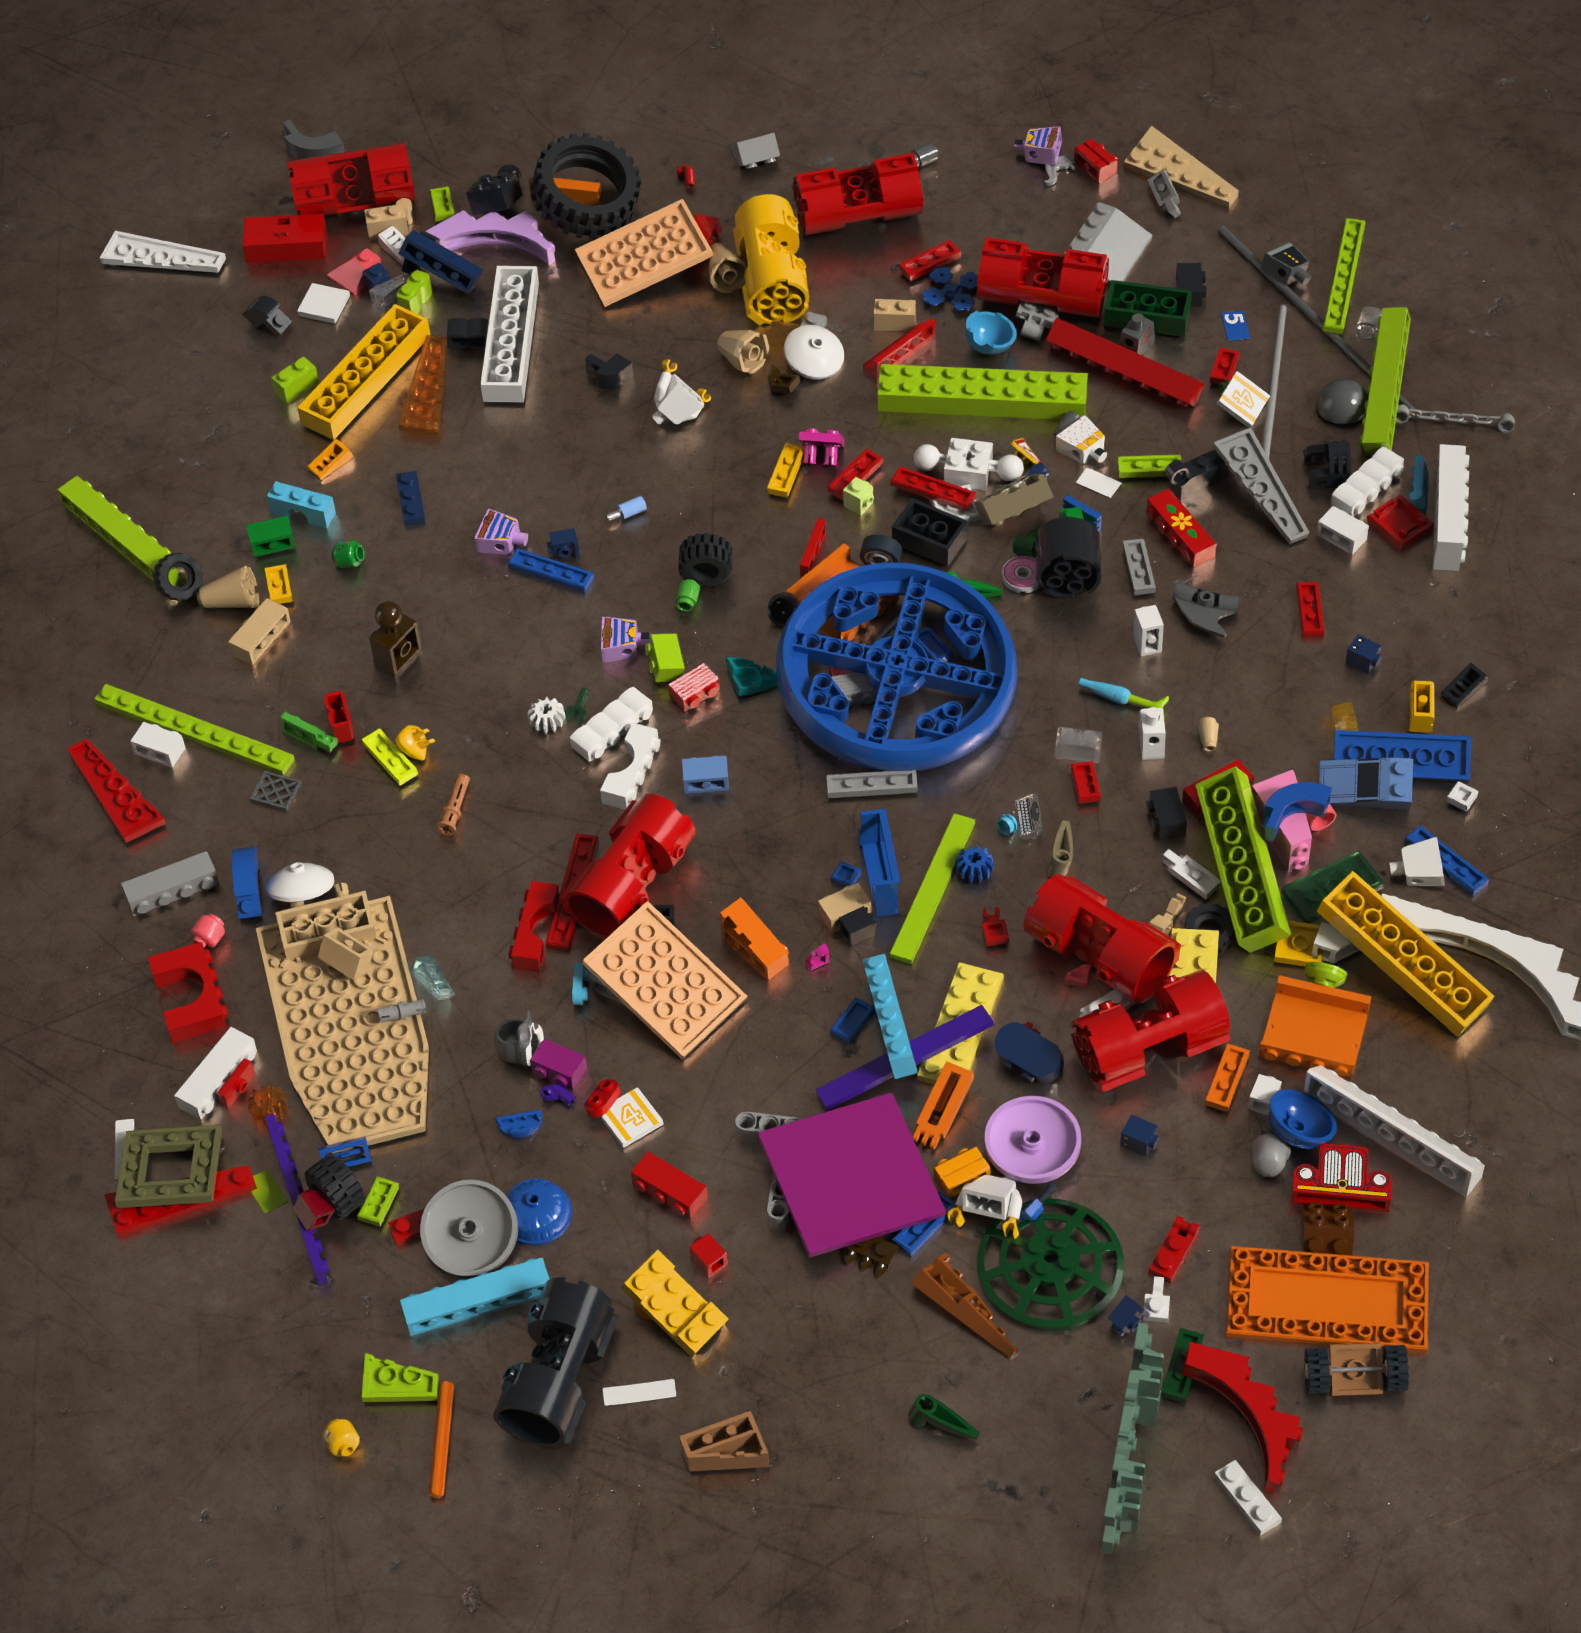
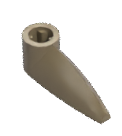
[1047,820,1073,877]

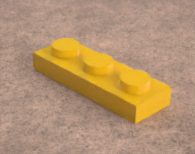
[767,442,804,498]

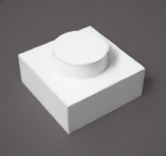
[1447,781,1478,812]

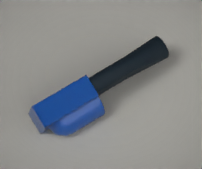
[1019,1182,1057,1222]

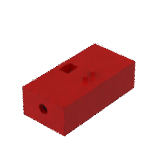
[243,213,327,263]

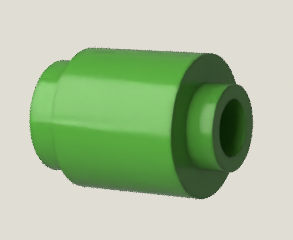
[675,579,700,612]

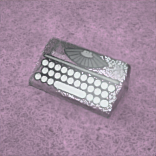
[1014,793,1042,840]

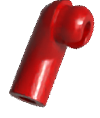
[677,164,695,188]

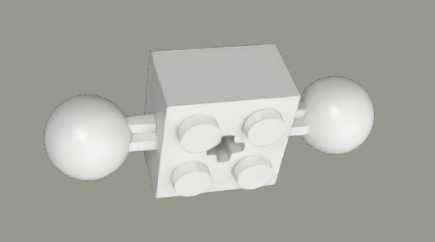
[914,438,1024,491]

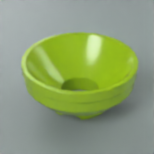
[1304,962,1347,988]

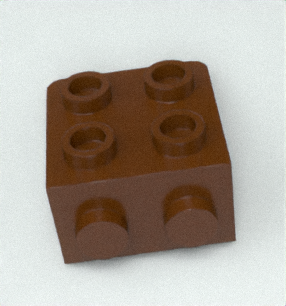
[1302,1202,1354,1256]

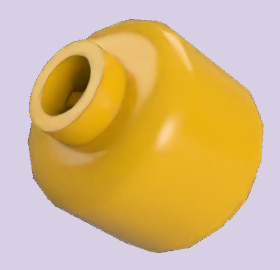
[323,1419,360,1457]

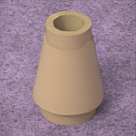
[1197,717,1219,752]

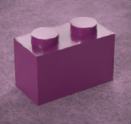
[530,1038,587,1090]

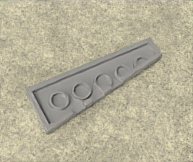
[1213,427,1310,544]

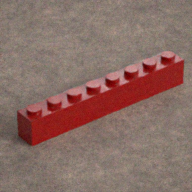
[1046,318,1205,407]

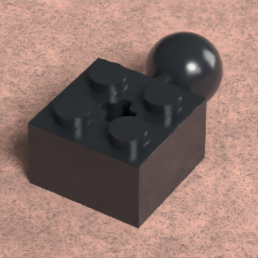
[466,164,523,215]

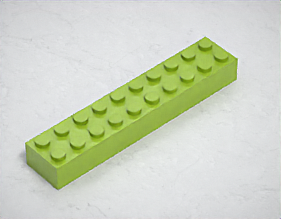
[878,364,1088,420]

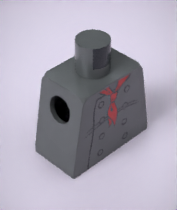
[1119,313,1155,356]

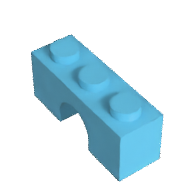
[266,481,336,528]

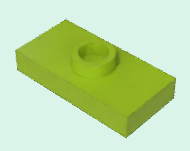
[429,186,455,222]
[357,1176,399,1227]

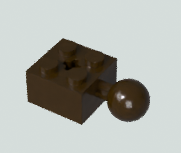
[369,601,422,677]

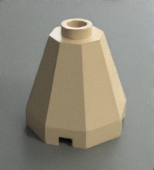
[717,330,770,374]

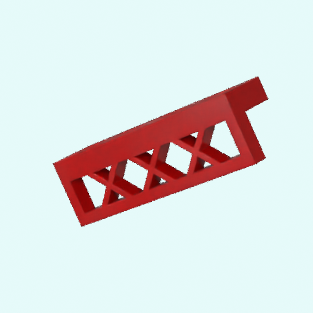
[863,318,936,380]

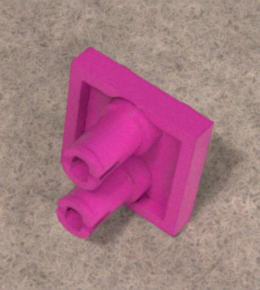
[799,428,845,466]

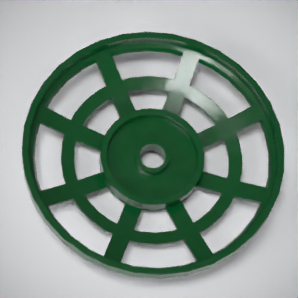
[977,1199,1124,1331]

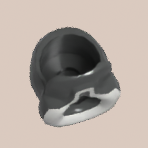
[494,1010,544,1067]

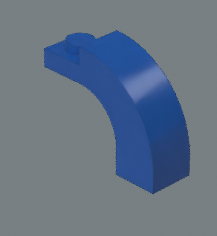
[1262,782,1332,842]
[232,846,262,919]

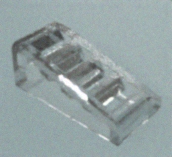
[369,273,409,310]

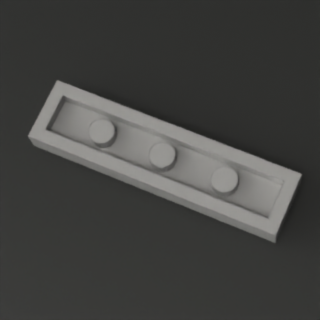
[826,770,918,798]

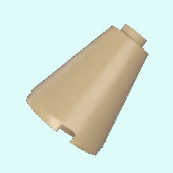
[708,243,748,293]
[197,566,259,608]

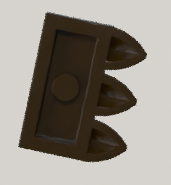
[843,1237,899,1278]

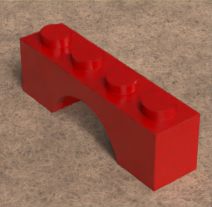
[508,881,560,972]

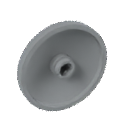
[420,1180,518,1278]

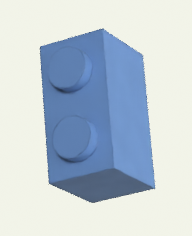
[682,756,729,794]

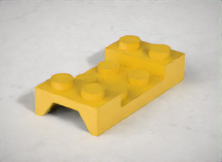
[621,1250,728,1358]

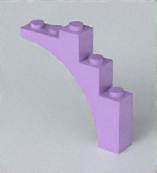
[426,210,555,265]

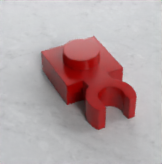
[982,907,1009,946]

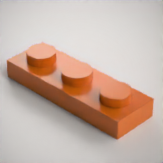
[1205,1043,1250,1112]

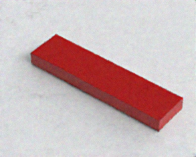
[890,466,976,511]

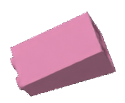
[1252,770,1312,872]

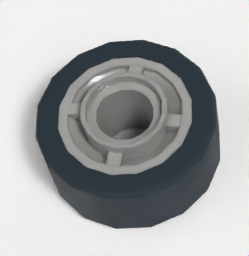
[859,534,902,565]

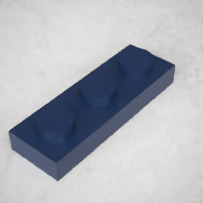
[396,471,425,526]

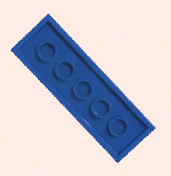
[1334,730,1471,782]

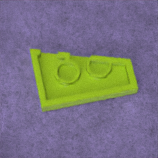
[362,1353,439,1402]

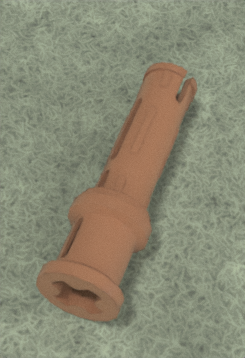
[436,774,470,836]

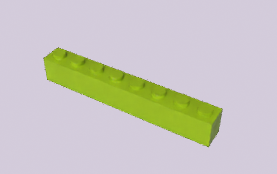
[1360,307,1411,455]
[57,476,186,586]

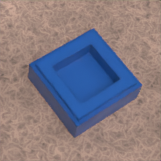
[830,861,861,887]

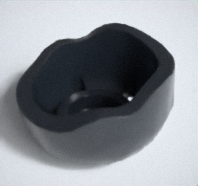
[768,592,800,627]

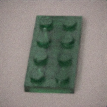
[1281,851,1385,924]

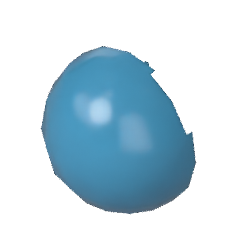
[965,310,1017,356]

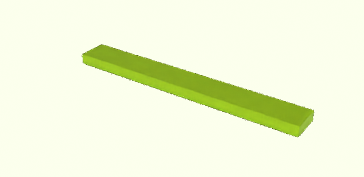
[1323,218,1366,334]
[890,813,975,965]

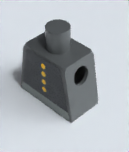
[1260,242,1311,285]

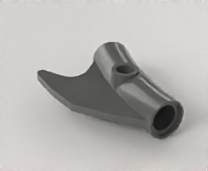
[1172,582,1239,637]

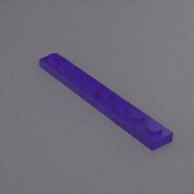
[265,1114,330,1286]

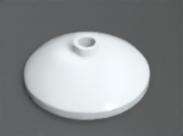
[783,325,844,380]
[266,862,334,902]

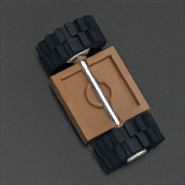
[1304,1342,1409,1396]

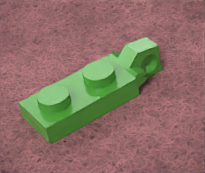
[281,712,338,752]

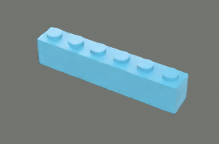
[863,953,918,1079]
[400,1258,550,1336]

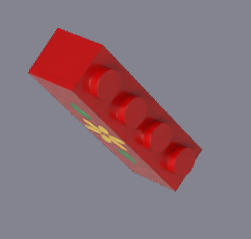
[1146,489,1216,568]

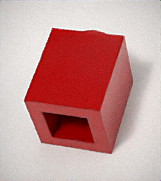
[689,1233,728,1278]

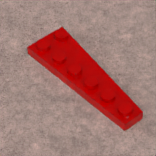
[67,739,166,843]
[104,1165,257,1238]

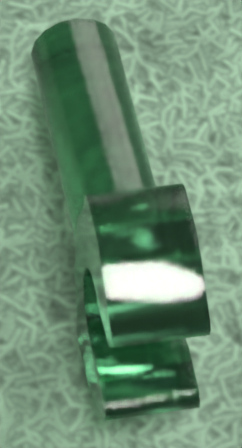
[565,688,589,725]

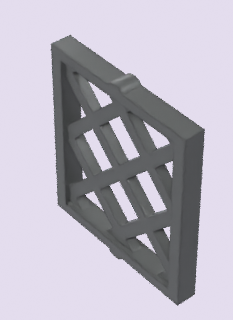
[250,771,302,811]

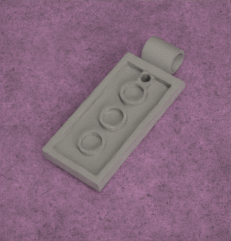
[1015,301,1059,341]

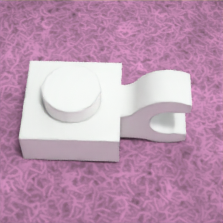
[1143,1276,1170,1323]

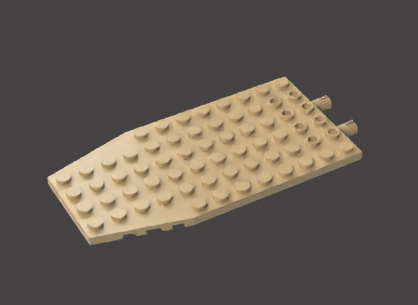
[256,883,429,1154]

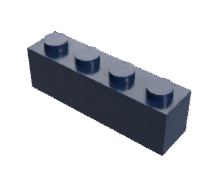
[398,230,483,294]

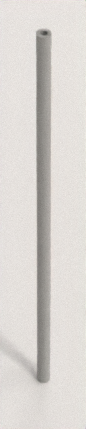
[1255,305,1287,510]

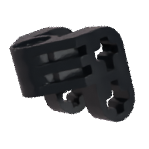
[1303,440,1351,489]

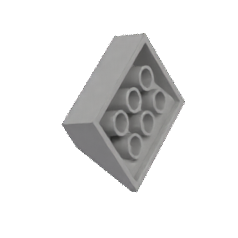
[1064,202,1152,287]

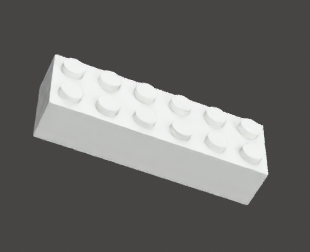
[1433,444,1469,571]

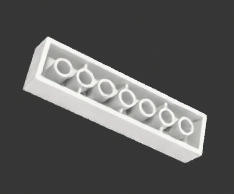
[481,266,539,402]

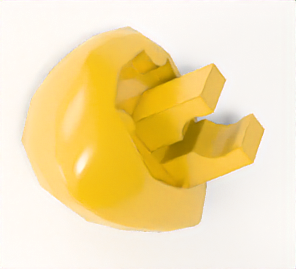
[395,725,435,761]

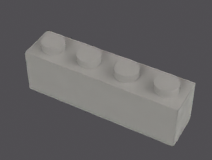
[121,851,219,916]

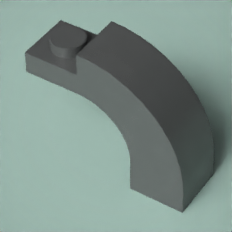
[282,119,345,160]

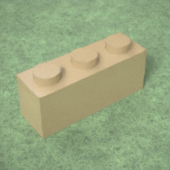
[228,598,291,665]

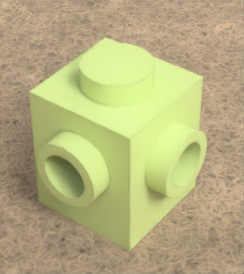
[843,477,874,516]

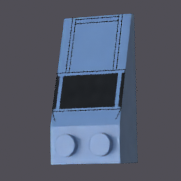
[1319,757,1413,810]

